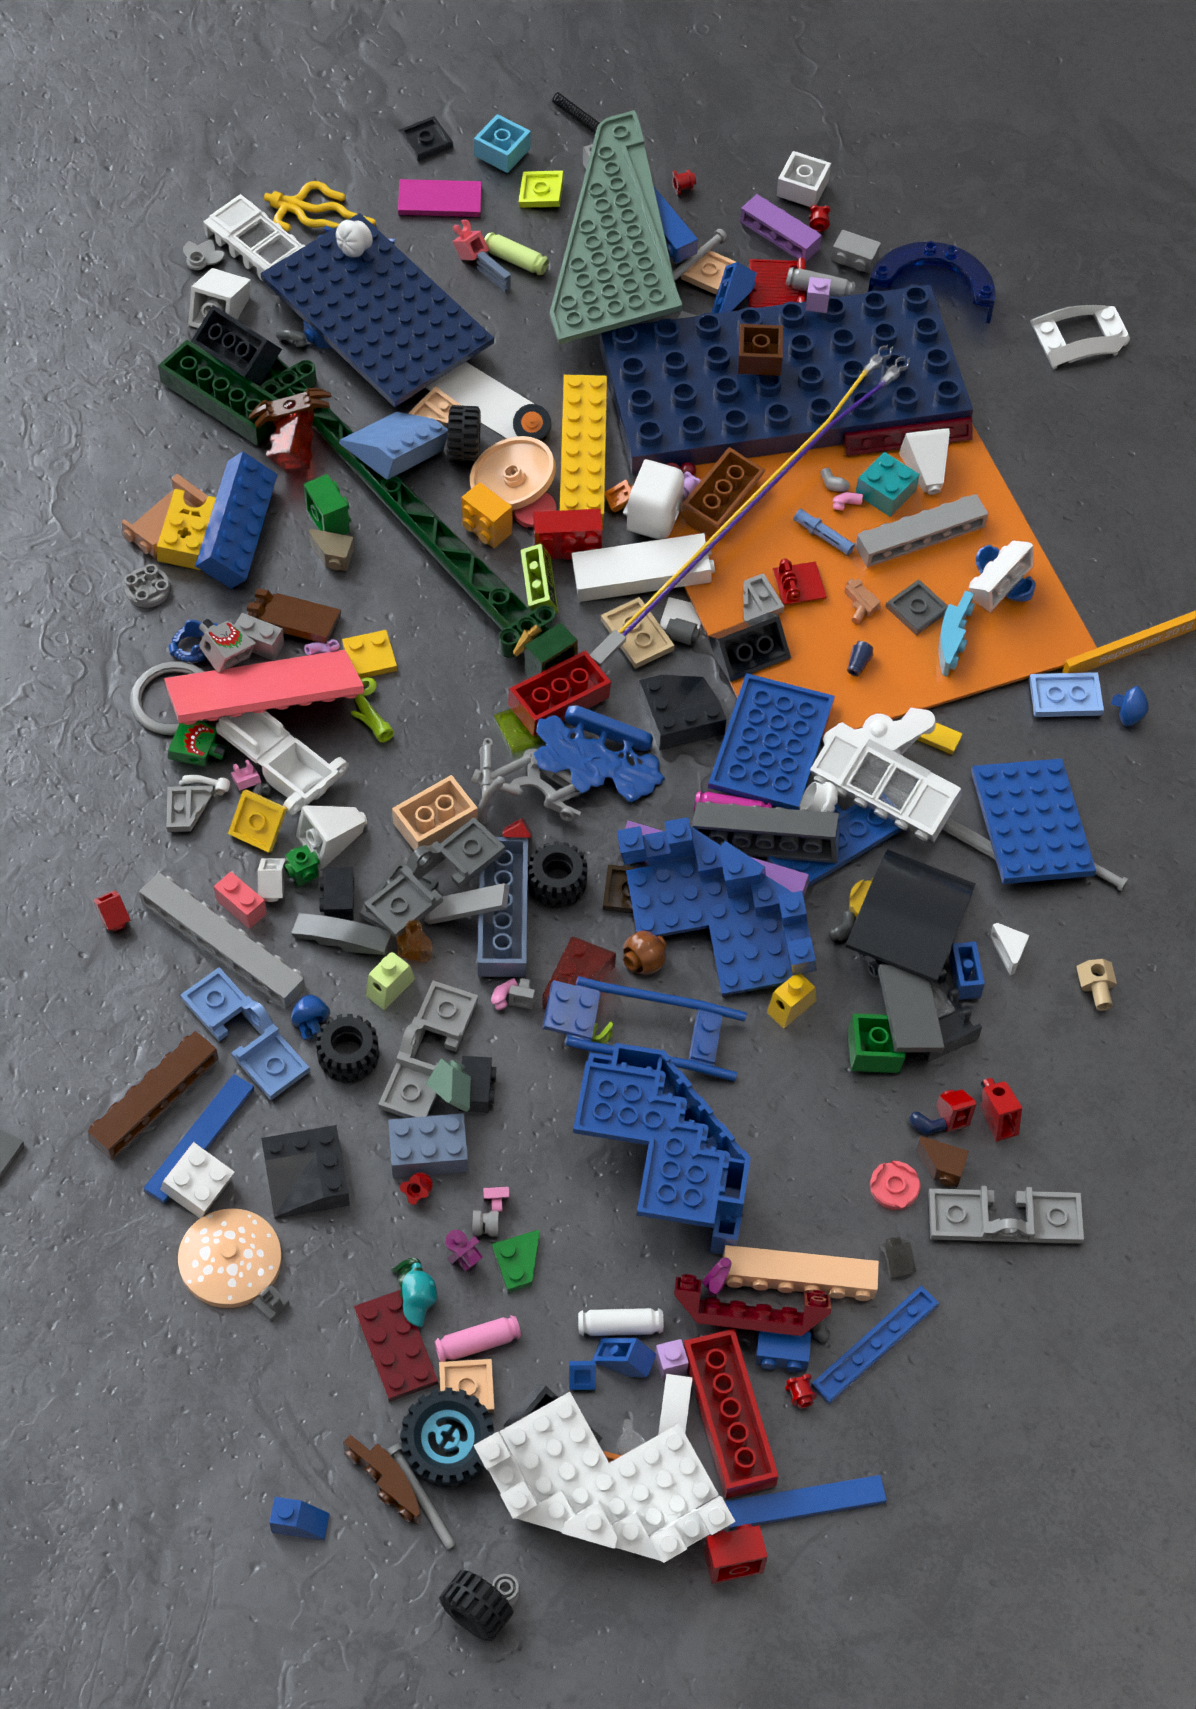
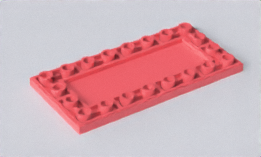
[164,650,364,725]

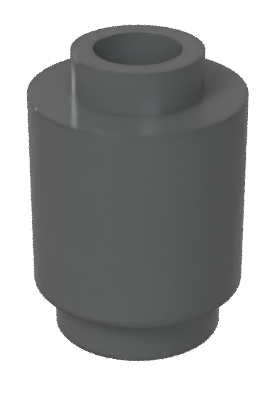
[665,618,700,645]

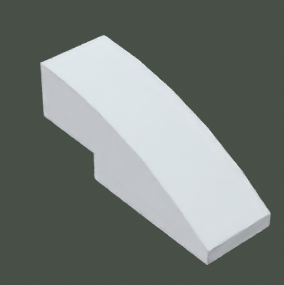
[658,1374,692,1435]

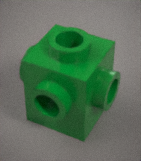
[284,845,320,887]

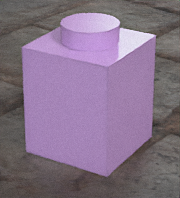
[806,277,831,313]
[655,1339,689,1380]

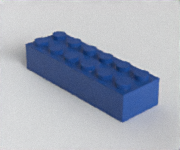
[195,451,278,589]

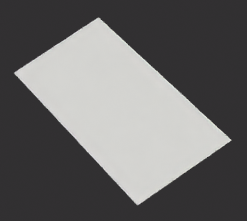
[425,362,534,438]

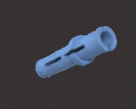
[793,509,855,556]

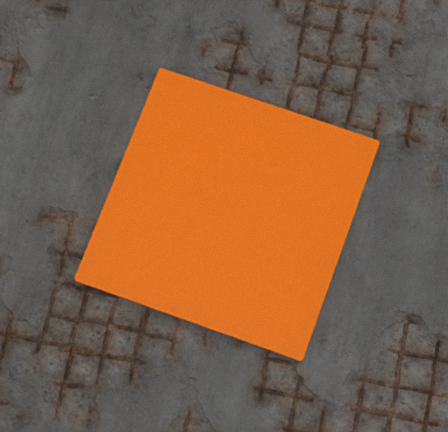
[635,424,1097,742]

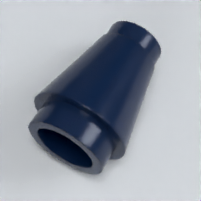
[847,641,874,676]

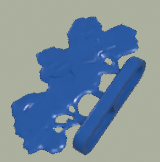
[533,706,665,802]

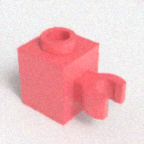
[452,220,489,260]

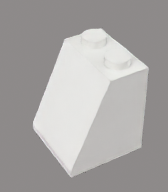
[188,268,251,328]

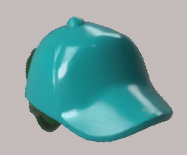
[391,1258,437,1327]

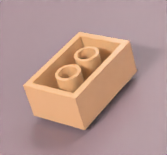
[392,775,478,851]

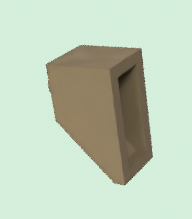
[309,529,354,571]

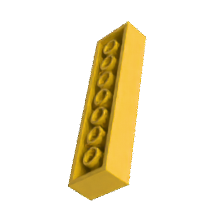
[560,375,607,530]

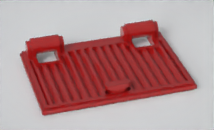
[749,258,806,308]

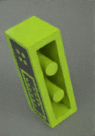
[521,544,559,614]

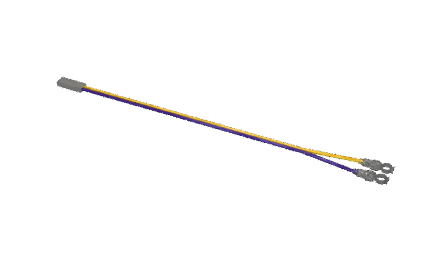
[590,344,910,667]

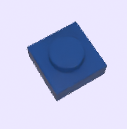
[569,1361,596,1390]

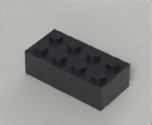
[191,305,282,386]

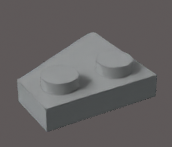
[743,573,784,622]
[166,786,214,832]

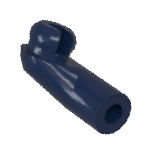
[909,1112,947,1135]

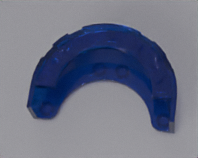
[868,241,996,324]

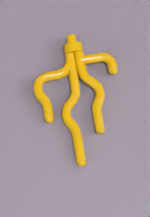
[263,181,376,232]

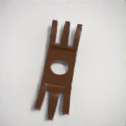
[249,388,332,428]

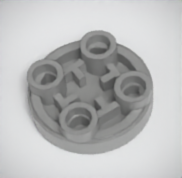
[124,564,170,608]

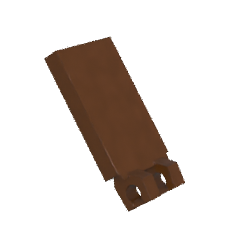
[247,588,341,644]

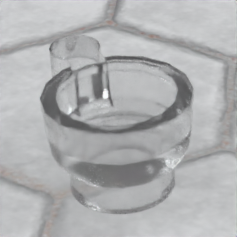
[617,1419,645,1455]

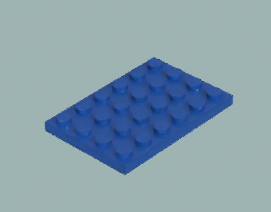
[708,673,835,810]
[971,758,1096,884]

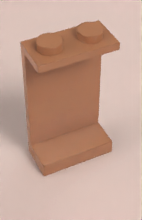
[121,474,208,558]

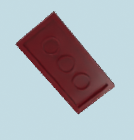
[354,1289,438,1402]

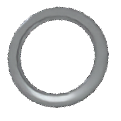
[130,661,207,735]

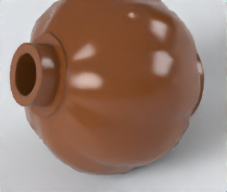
[622,931,666,975]

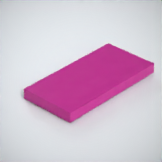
[398,179,482,217]

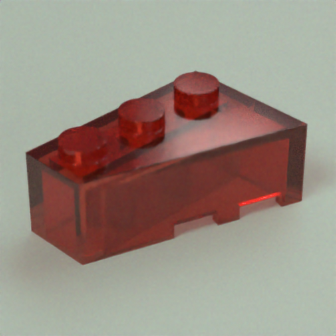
[266,402,314,473]
[542,936,616,1010]

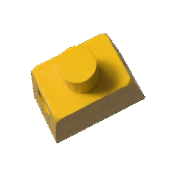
[767,974,817,1029]

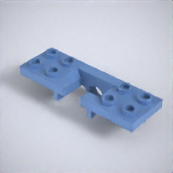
[180,967,310,1100]

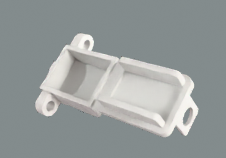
[216,711,349,815]

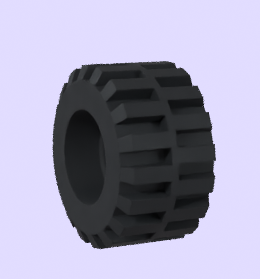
[447,405,481,461]
[528,841,588,907]
[316,1014,379,1082]
[439,1570,514,1641]

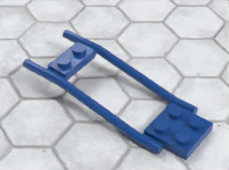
[542,976,747,1081]

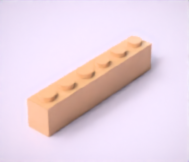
[722,1245,879,1301]

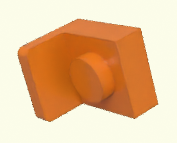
[604,480,634,513]

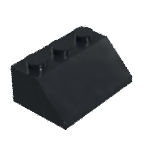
[708,612,791,682]

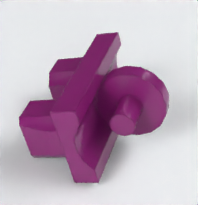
[445,1229,483,1271]

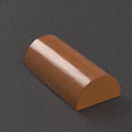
[681,447,765,535]

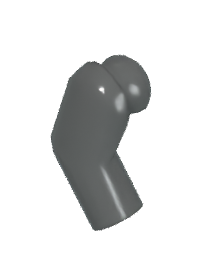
[252,782,271,797]
[829,912,855,941]

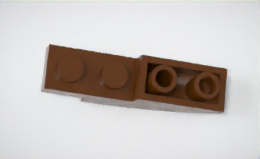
[343,1434,421,1525]

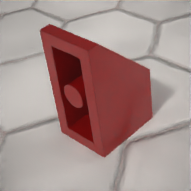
[936,1089,976,1132]

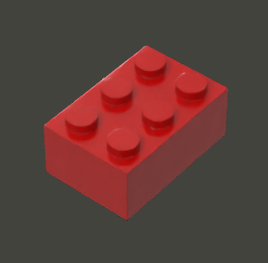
[533,509,603,559]

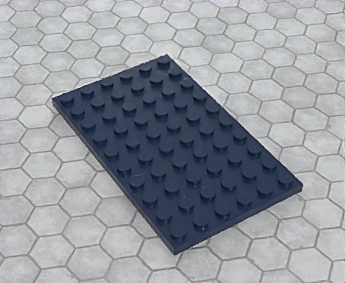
[260,213,494,407]

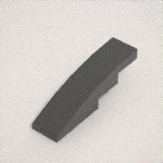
[291,913,393,955]

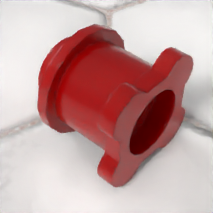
[672,169,696,195]
[809,205,831,232]
[400,1172,433,1205]
[785,1374,817,1408]

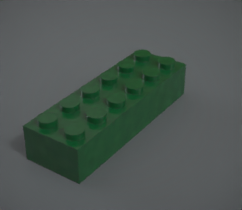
[158,340,286,446]

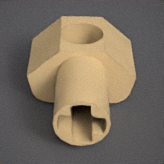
[1076,959,1117,1011]

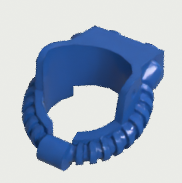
[168,620,218,662]

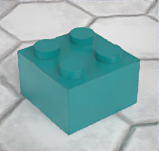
[856,452,920,517]

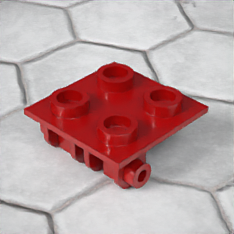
[772,558,827,605]

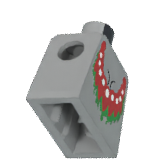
[199,619,256,673]

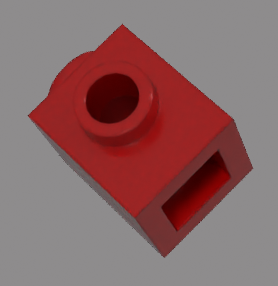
[93,890,131,931]

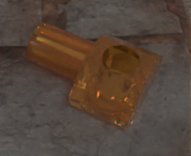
[397,920,433,962]

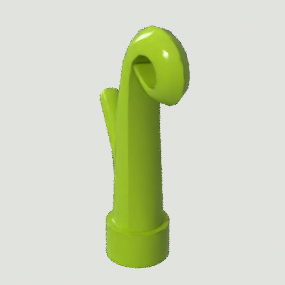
[351,677,394,743]

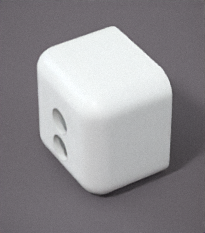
[623,459,684,540]

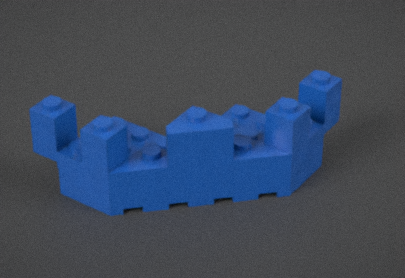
[617,817,817,996]
[573,1043,751,1254]

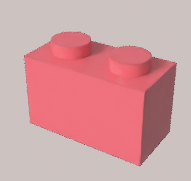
[214,872,267,929]

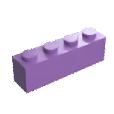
[740,194,822,261]

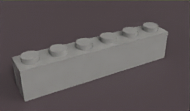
[855,494,988,567]

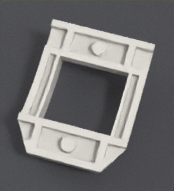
[1030,305,1130,370]

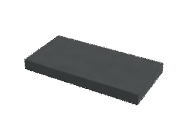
[878,965,945,1052]

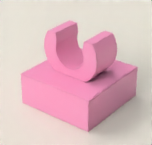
[231,760,261,791]
[483,1187,509,1212]

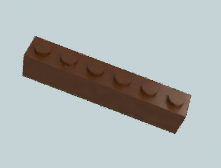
[87,1031,219,1160]

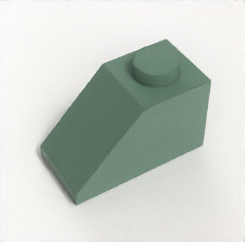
[426,1058,471,1112]

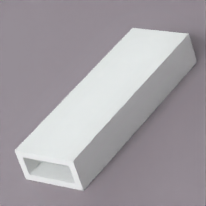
[572,533,715,602]

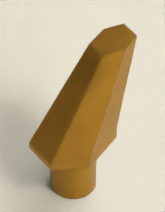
[513,625,542,657]

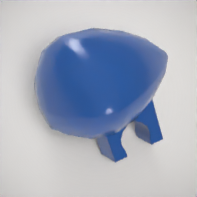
[1111,686,1149,727]
[291,995,330,1040]

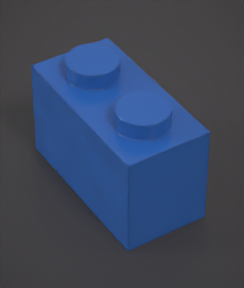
[948,941,985,1000]
[755,1331,812,1373]

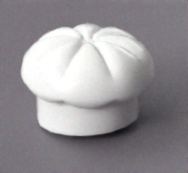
[336,220,373,257]
[799,782,838,812]

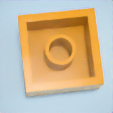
[461,482,512,548]

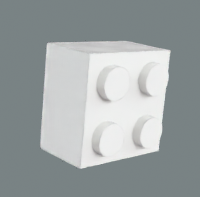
[776,151,831,207]
[160,1142,234,1218]

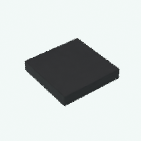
[399,116,453,161]

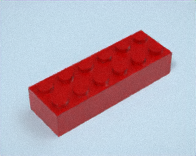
[683,1329,779,1499]

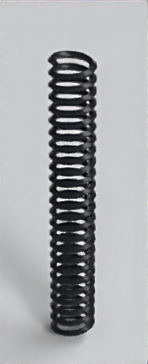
[551,92,600,134]

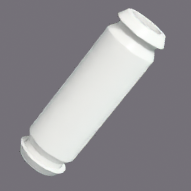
[578,1308,664,1336]

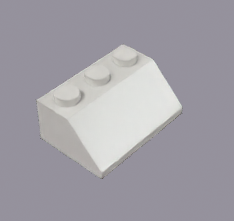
[969,541,1034,612]

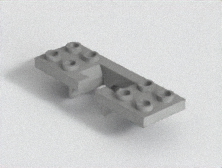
[378,981,478,1118]
[928,1186,1084,1244]

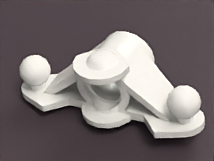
[823,708,936,768]

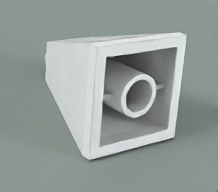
[899,428,950,495]
[296,805,367,870]

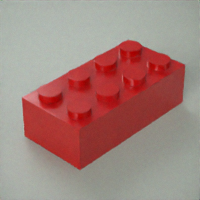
[508,650,611,737]

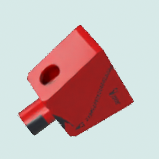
[980,1078,1022,1142]

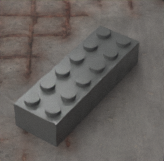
[693,802,840,863]

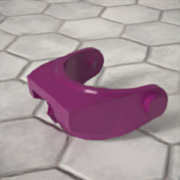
[702,1257,732,1298]

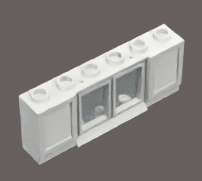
[203,194,305,280]
[810,723,963,842]

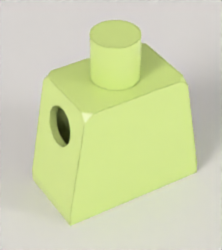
[366,952,415,1010]

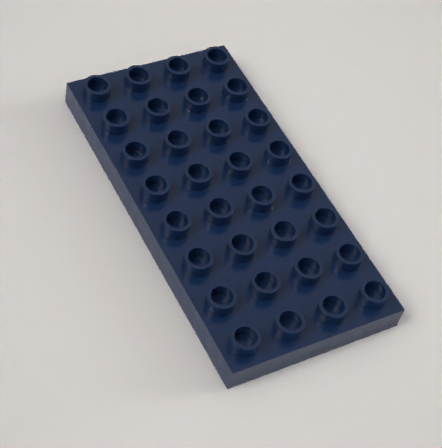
[599,285,973,474]

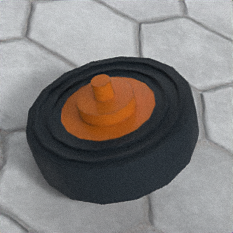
[513,404,551,441]

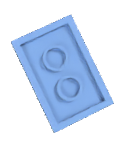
[1029,672,1104,717]

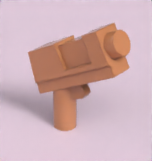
[845,578,881,624]

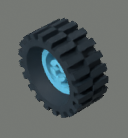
[400,1387,494,1487]

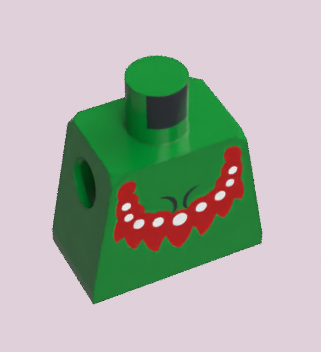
[168,720,227,766]

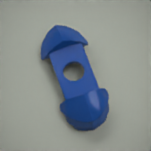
[976,545,1035,601]

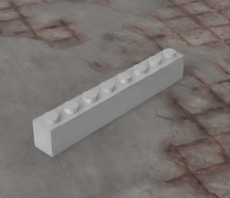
[139,872,305,1009]

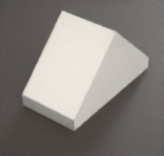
[990,923,1029,975]

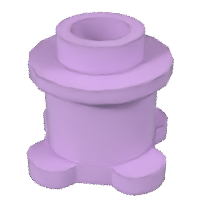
[683,472,701,501]

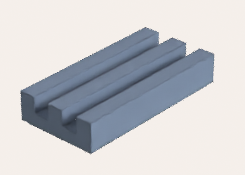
[477,251,511,292]

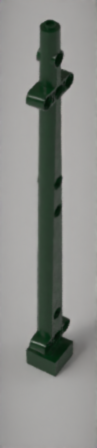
[261,357,578,678]

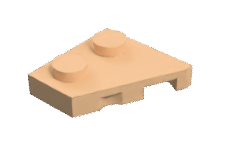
[408,386,460,427]

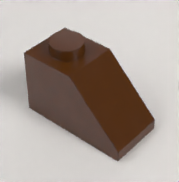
[916,1136,969,1187]

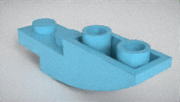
[938,590,975,677]

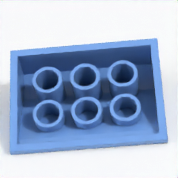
[339,412,448,480]

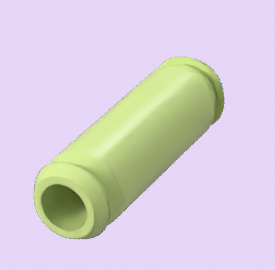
[484,232,549,275]

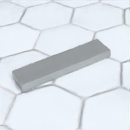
[424,883,509,924]

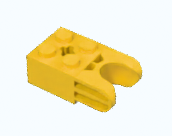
[157,489,216,570]

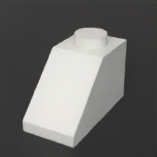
[258,858,285,902]

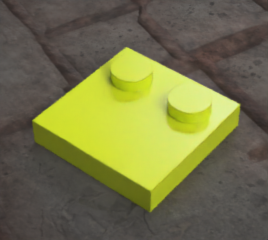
[518,171,564,208]

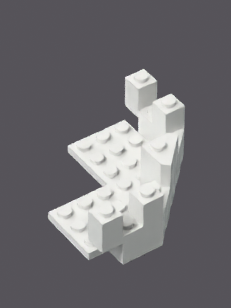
[474,1392,735,1563]

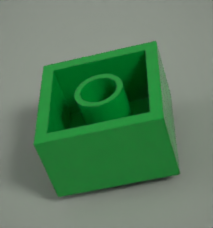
[304,474,351,535]
[847,1013,905,1073]

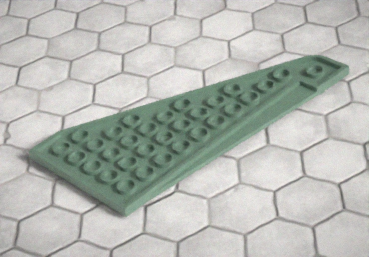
[550,110,683,345]

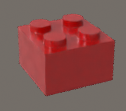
[704,1524,768,1584]

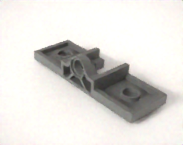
[364,817,506,939]

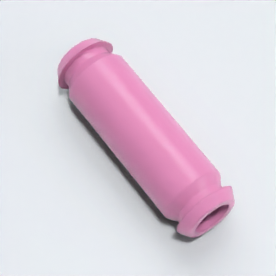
[434,1315,521,1362]

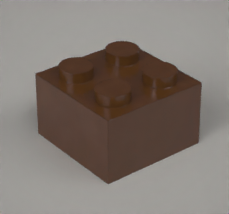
[738,324,783,376]

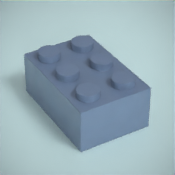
[388,1113,468,1178]

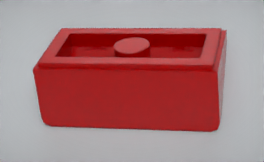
[502,818,532,838]

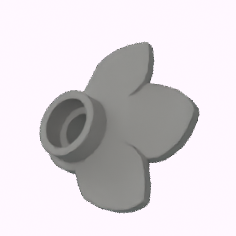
[183,239,225,270]

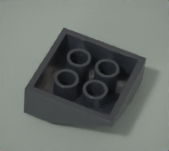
[638,675,727,751]
[261,1125,350,1219]

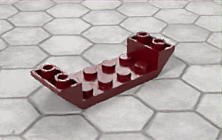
[674,1274,831,1336]

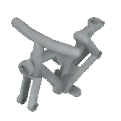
[470,738,581,825]

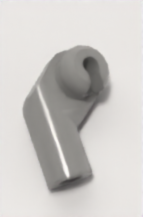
[820,468,849,492]

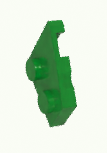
[492,1230,540,1293]

